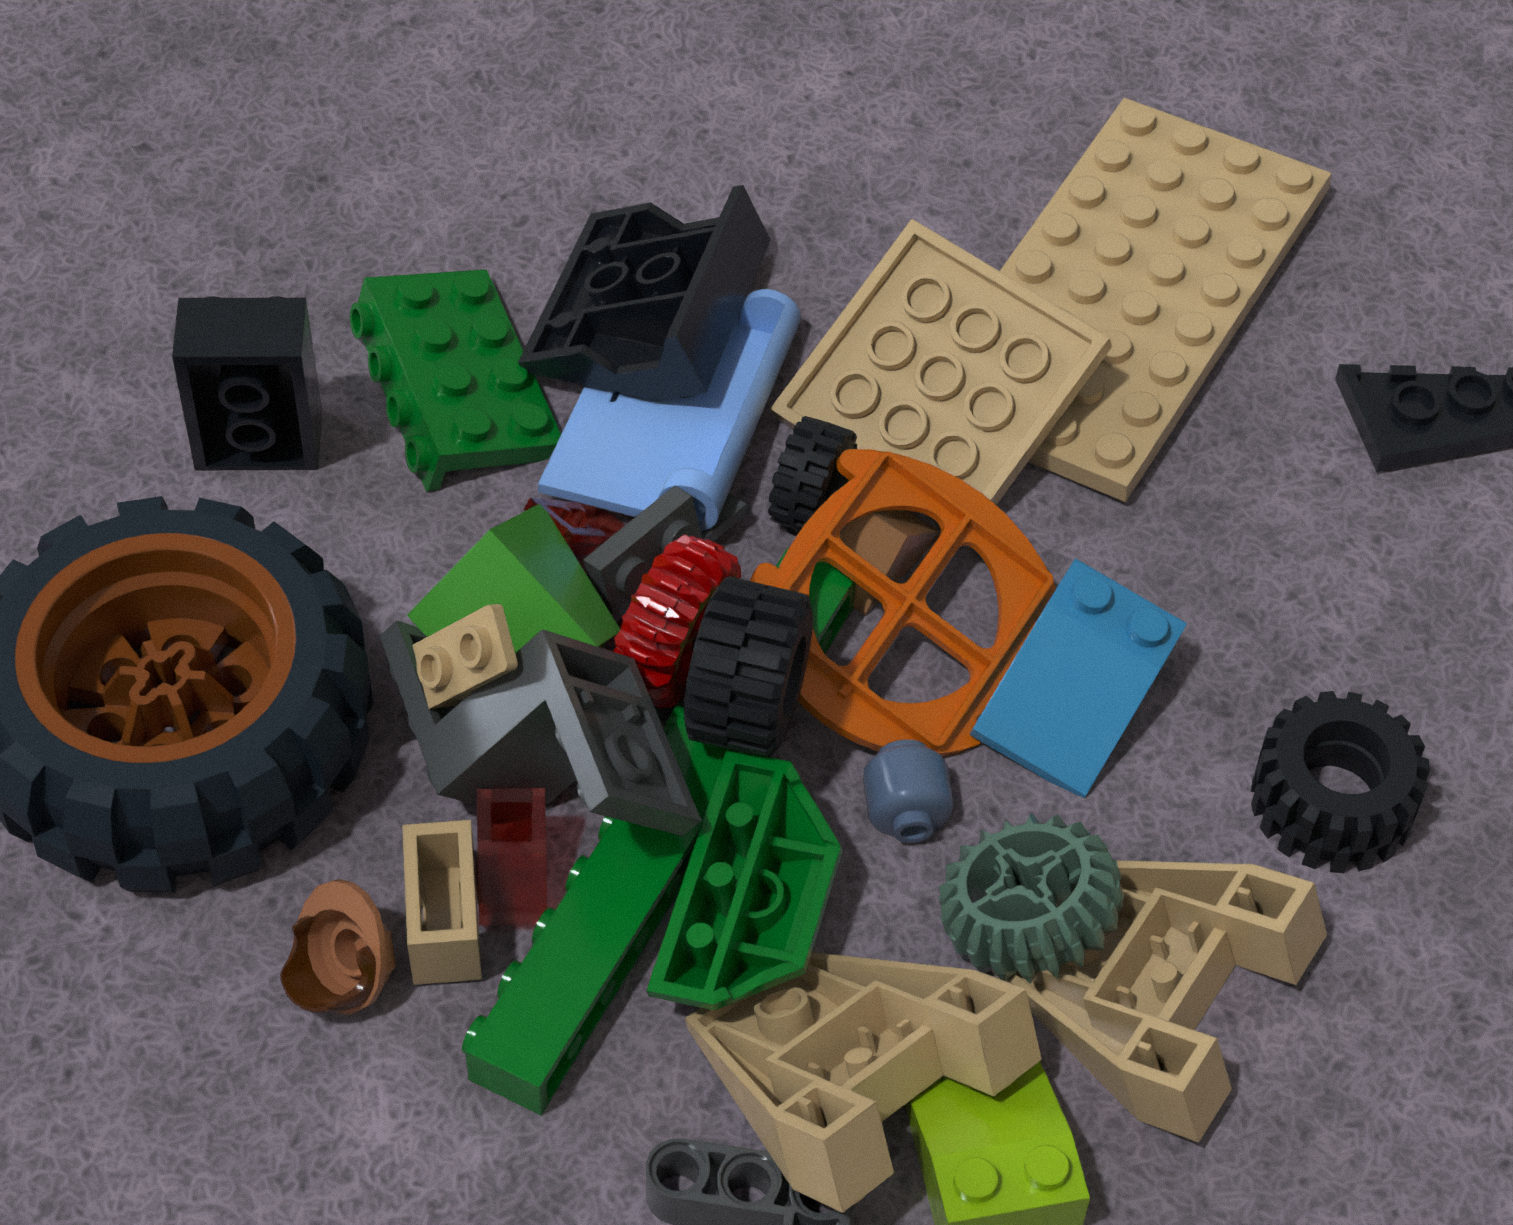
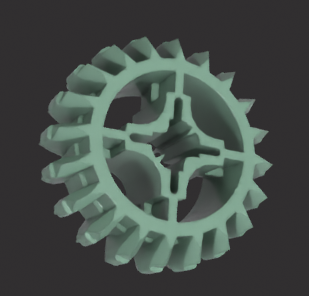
[939,813,1124,984]

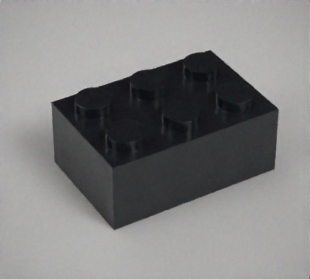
[172,296,322,471]

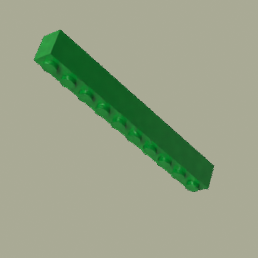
[462,547,856,1116]

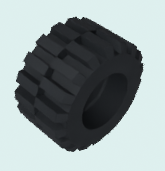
[684,576,813,758]
[1251,691,1430,873]

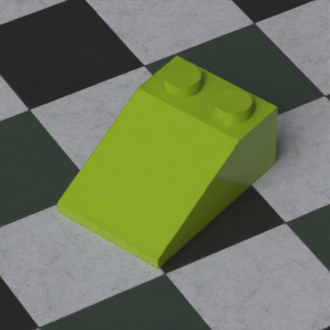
[905,1061,1090,1225]

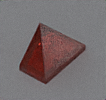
[524,498,625,556]

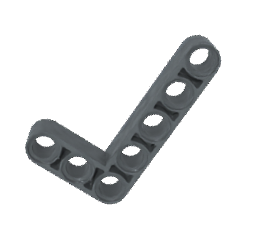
[646,1139,853,1225]

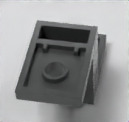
[380,620,702,836]

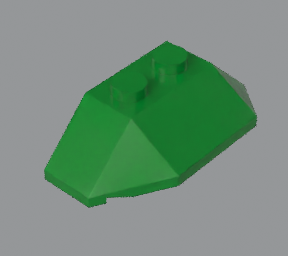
[646,749,843,1011]

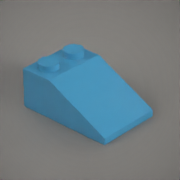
[969,558,1187,798]

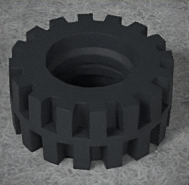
[768,416,857,531]

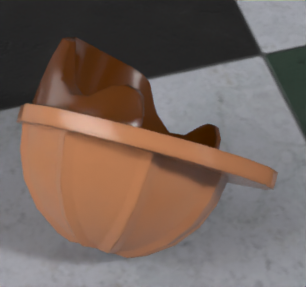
[280,879,396,1015]

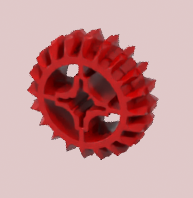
[613,534,741,709]

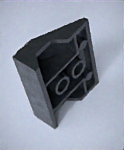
[518,185,771,401]

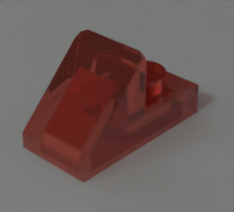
[477,787,548,925]

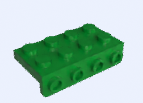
[350,269,561,492]

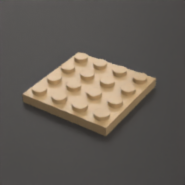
[770,219,1112,519]

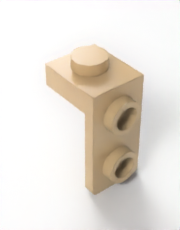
[412,604,518,709]

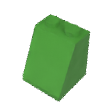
[407,504,620,653]

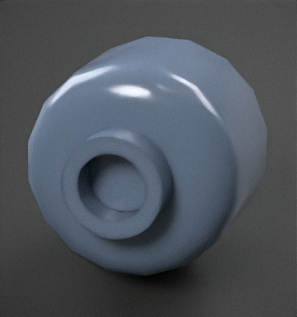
[863,739,953,843]

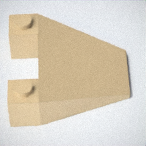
[991,860,1327,1143]
[685,952,1042,1213]

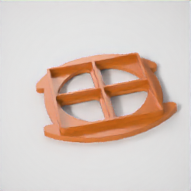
[750,449,1056,757]

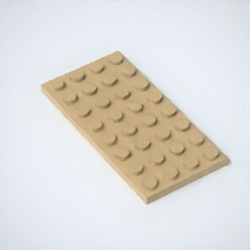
[1000,98,1332,502]

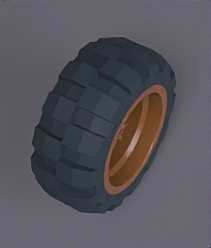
[0,496,374,893]

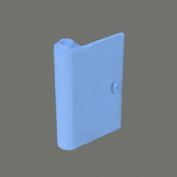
[538,289,801,531]

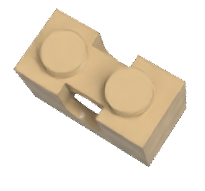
[402,820,482,985]

